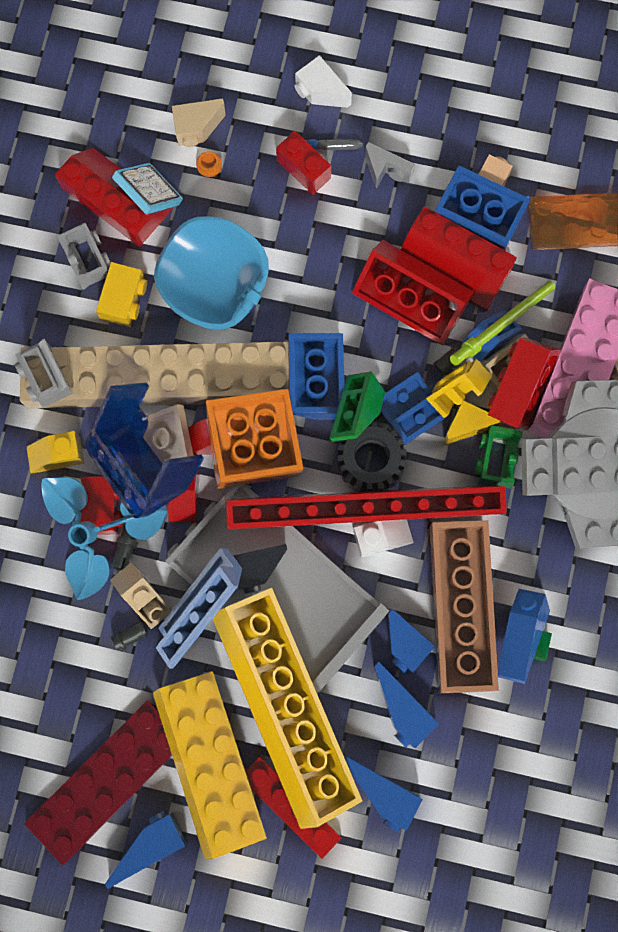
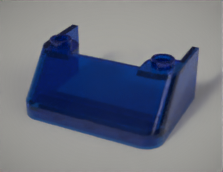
[86,383,204,519]

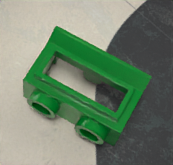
[475,425,523,489]

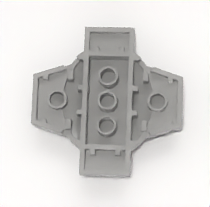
[521,380,618,548]

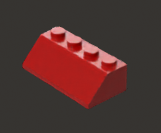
[55,148,173,247]
[401,206,517,311]
[352,240,474,346]

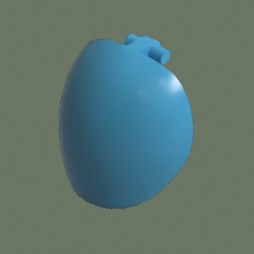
[154,216,269,330]

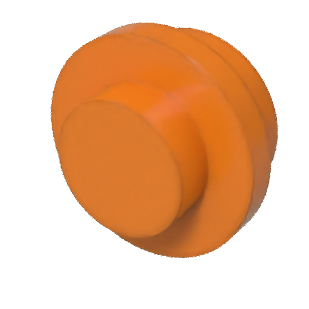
[196,151,222,177]

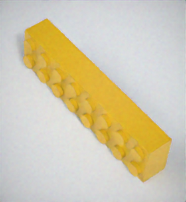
[213,588,362,829]

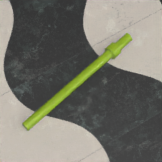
[450,281,555,365]

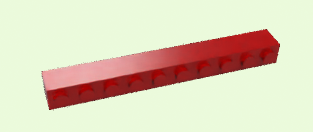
[224,485,506,529]

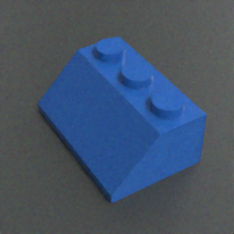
[435,166,531,251]
[289,333,344,420]

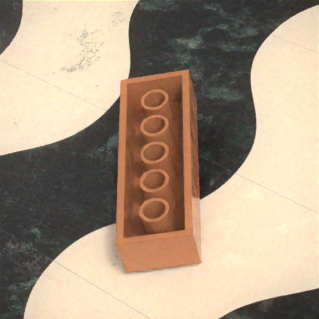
[430,520,499,693]

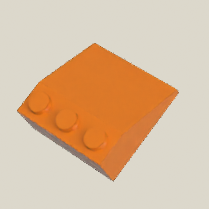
[206,389,303,489]

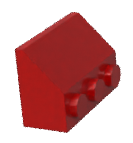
[488,338,561,428]

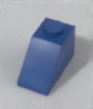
[462,310,523,362]
[387,609,435,673]

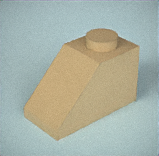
[172,99,226,147]

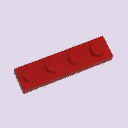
[245,757,342,859]

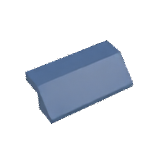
[156,548,242,669]

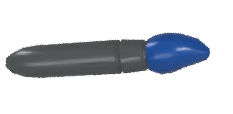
[306,139,363,150]

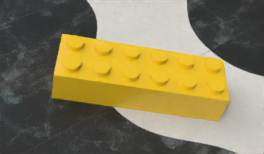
[153,671,267,859]

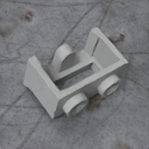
[57,223,111,290]
[14,339,73,408]

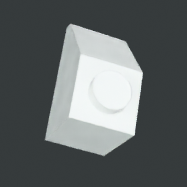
[295,55,352,108]
[353,520,414,558]

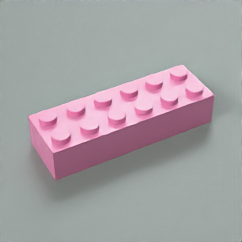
[528,278,618,438]

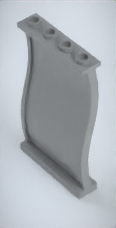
[165,485,389,694]

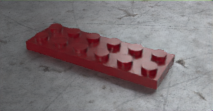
[24,700,172,866]

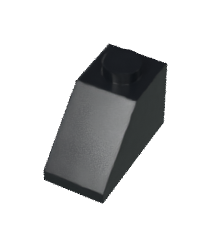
[233,544,287,594]

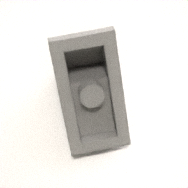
[365,142,415,189]

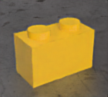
[96,262,147,327]

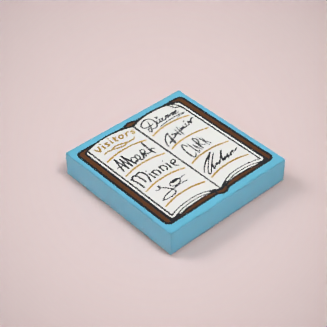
[112,163,183,214]

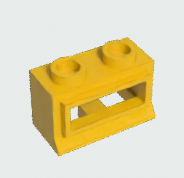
[426,359,492,418]

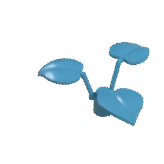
[41,477,167,600]

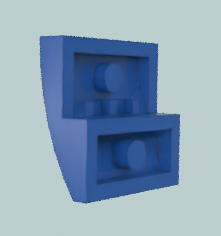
[380,372,450,445]

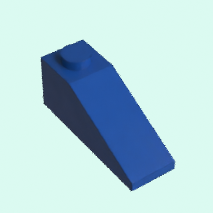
[498,589,550,684]
[374,662,439,748]
[345,756,423,832]
[105,811,188,889]

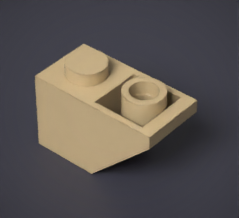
[110,562,172,629]

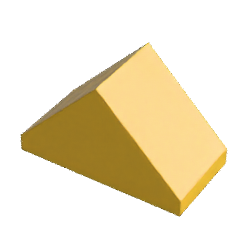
[444,400,500,445]

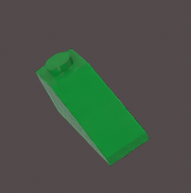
[330,371,385,442]

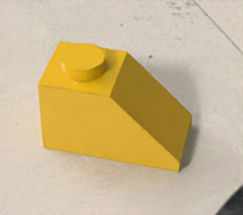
[27,431,85,474]

